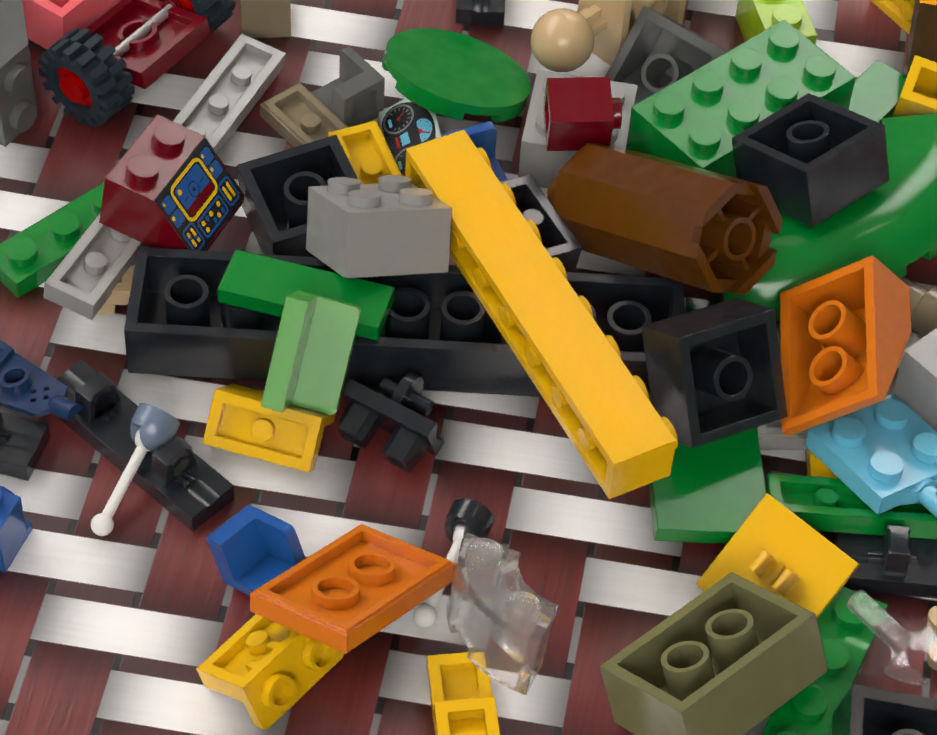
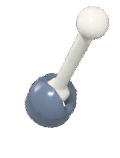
[91,403,181,536]

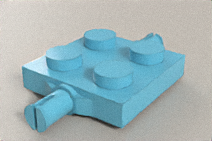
[805,393,937,518]

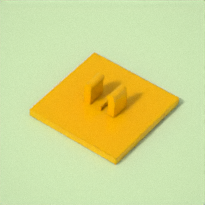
[695,493,860,619]

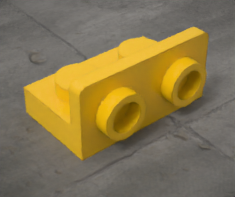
[196,614,344,730]

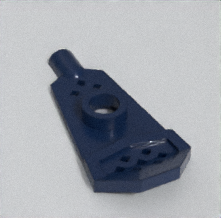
[0,340,84,421]

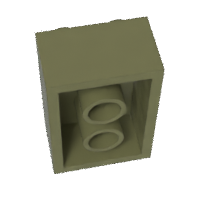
[599,572,828,735]

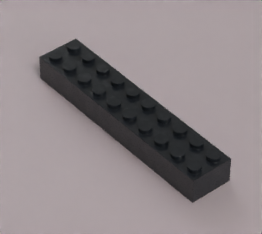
[124,247,684,397]

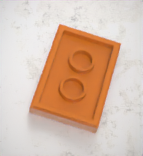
[250,524,455,654]

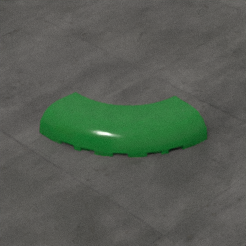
[724,113,937,321]

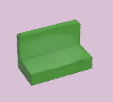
[261,290,362,415]

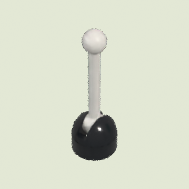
[413,498,495,628]

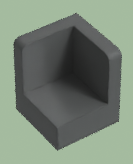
[311,46,385,127]

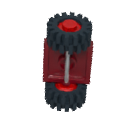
[38,0,236,127]

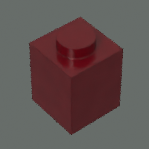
[543,77,622,151]

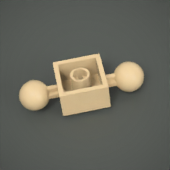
[530,0,686,72]

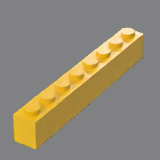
[405,130,678,499]

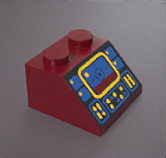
[99,114,245,251]

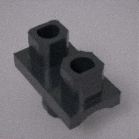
[337,372,444,473]

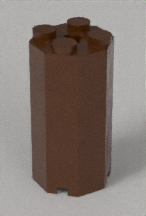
[547,142,783,294]

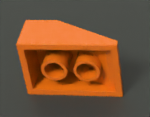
[780,255,911,436]

